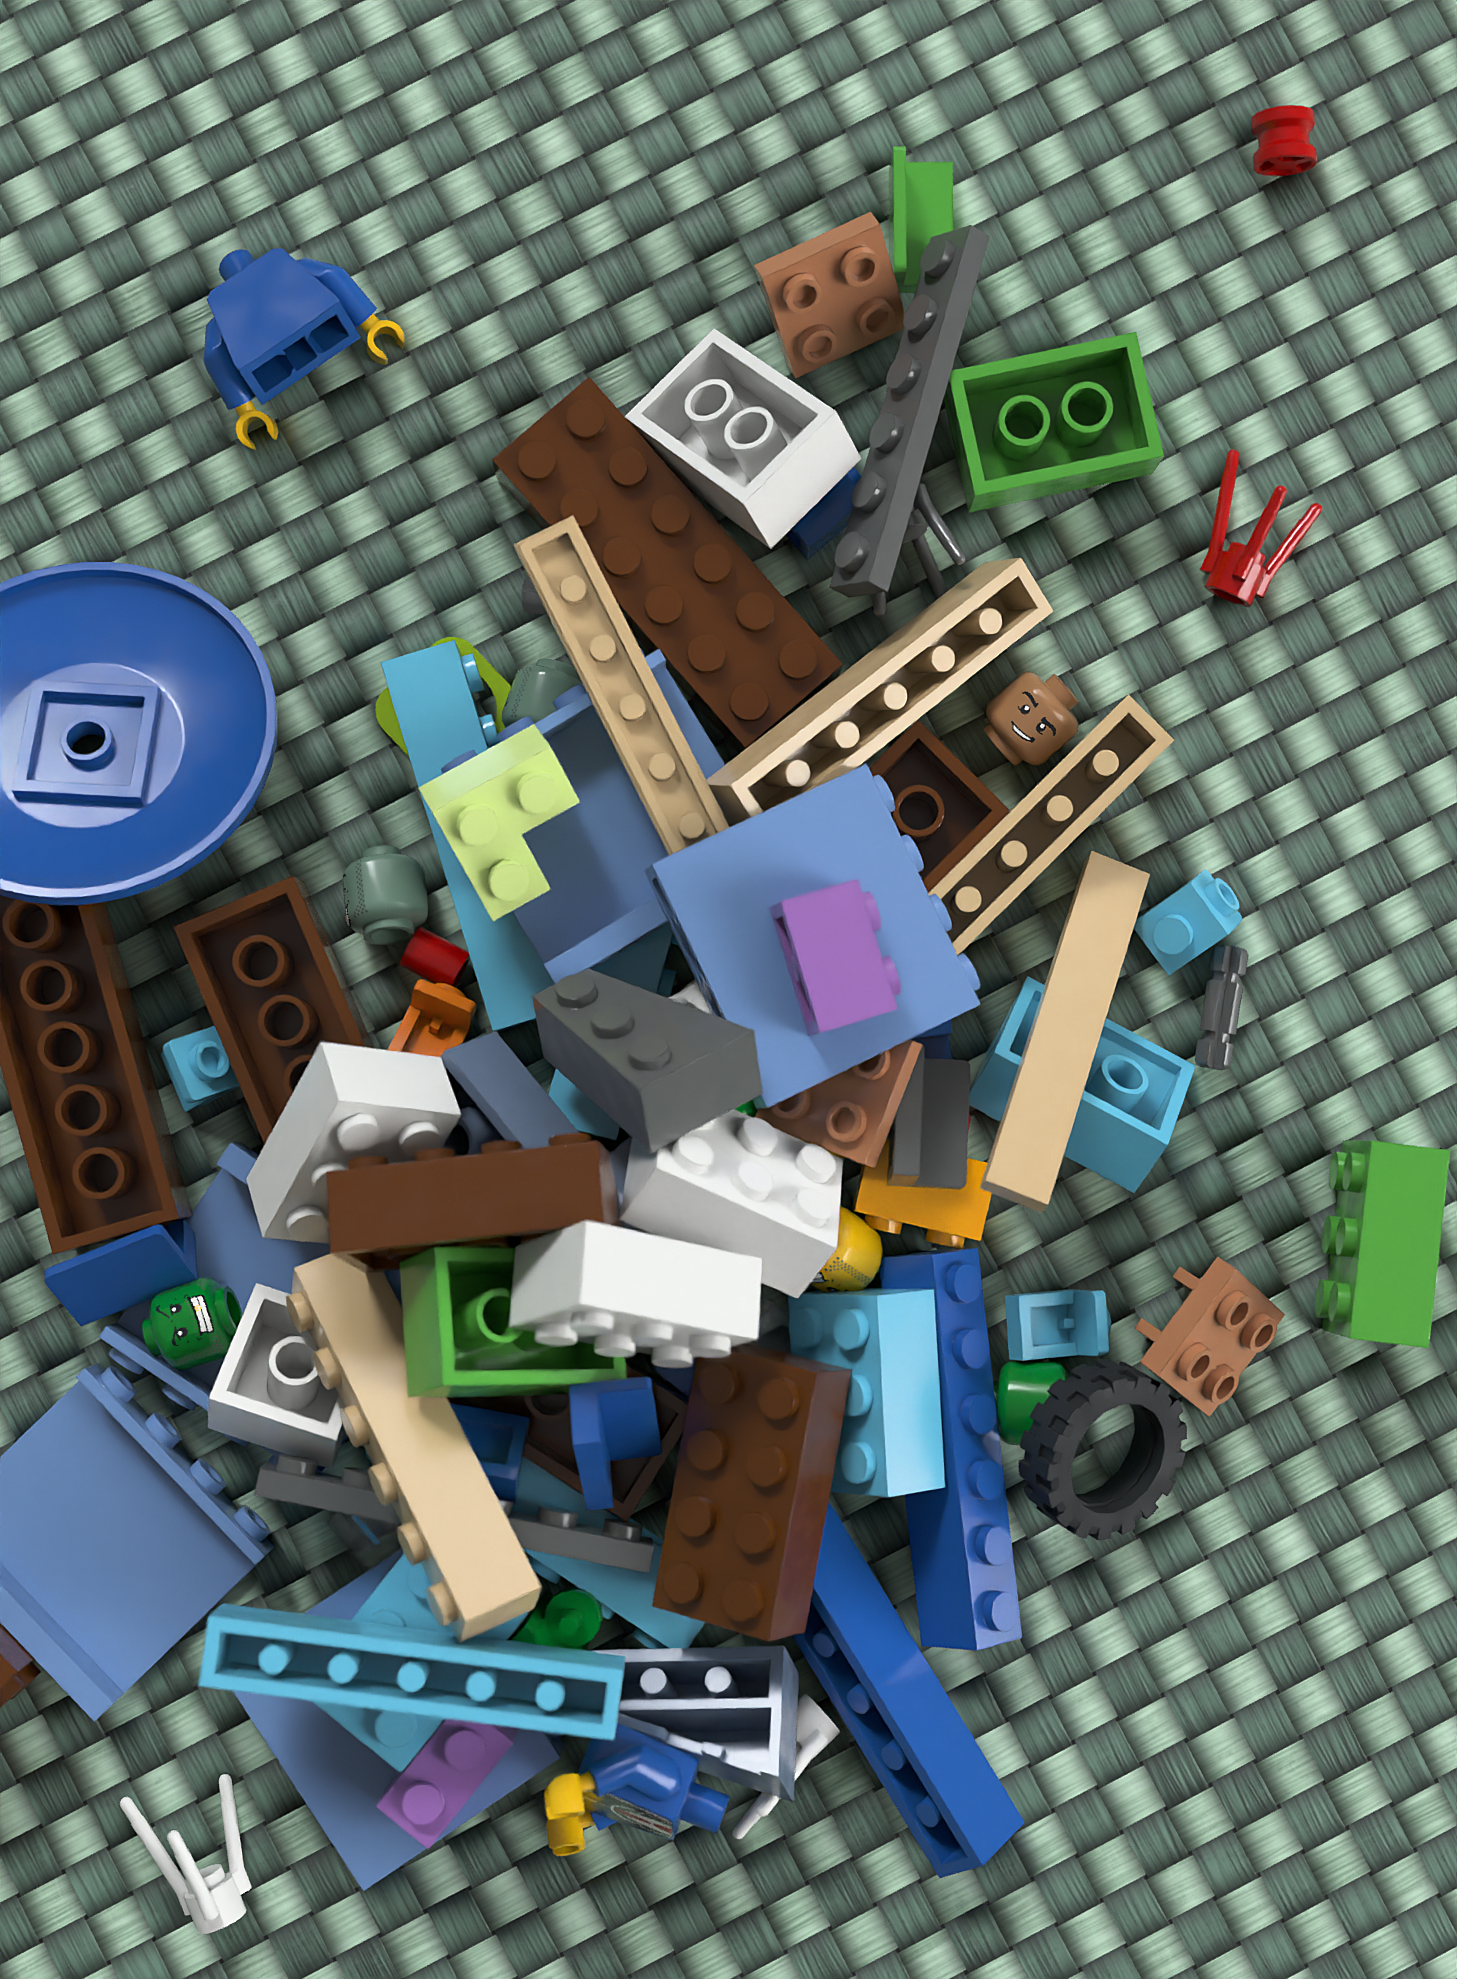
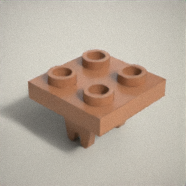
[754,212,905,379]
[755,1039,922,1168]
[1134,1257,1285,1417]

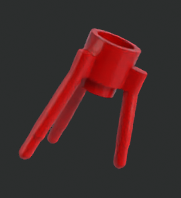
[1200,449,1322,607]

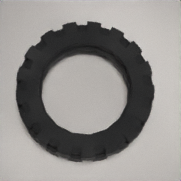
[1018,1359,1187,1540]

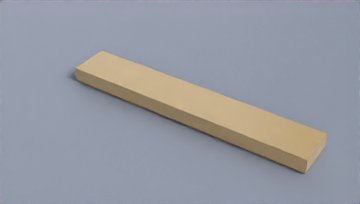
[514,516,730,856]
[980,851,1150,1213]

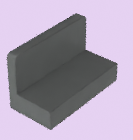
[887,1046,970,1190]

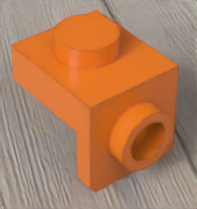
[387,979,477,1057]

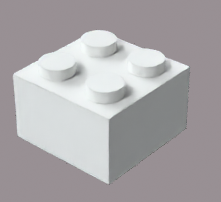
[208,1283,346,1469]

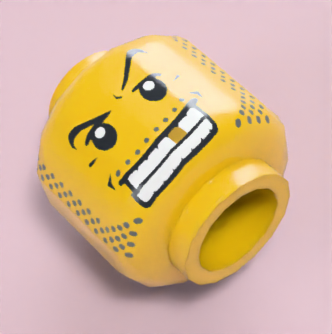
[809,1206,883,1292]

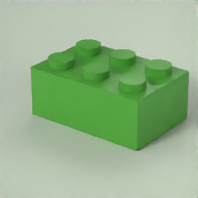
[943,332,1164,513]
[1315,1140,1450,1348]
[400,1247,627,1398]

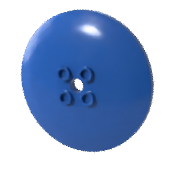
[0,562,278,905]

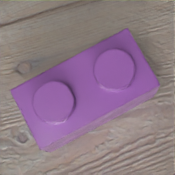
[769,878,901,1036]
[376,1718,518,1850]

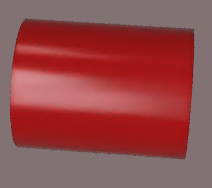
[400,926,470,987]

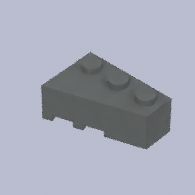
[532,968,763,1153]

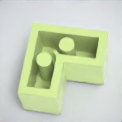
[419,724,580,921]

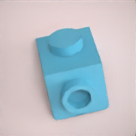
[1134,869,1243,976]
[161,1026,240,1112]
[1005,1289,1111,1361]

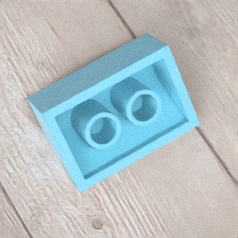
[969,976,1196,1193]

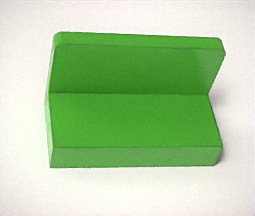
[889,146,953,293]

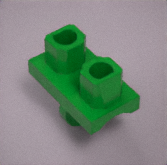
[512,1587,603,1651]

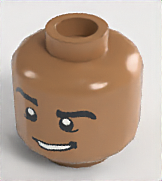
[983,671,1079,766]

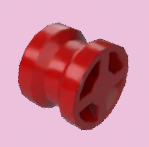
[1251,105,1317,176]

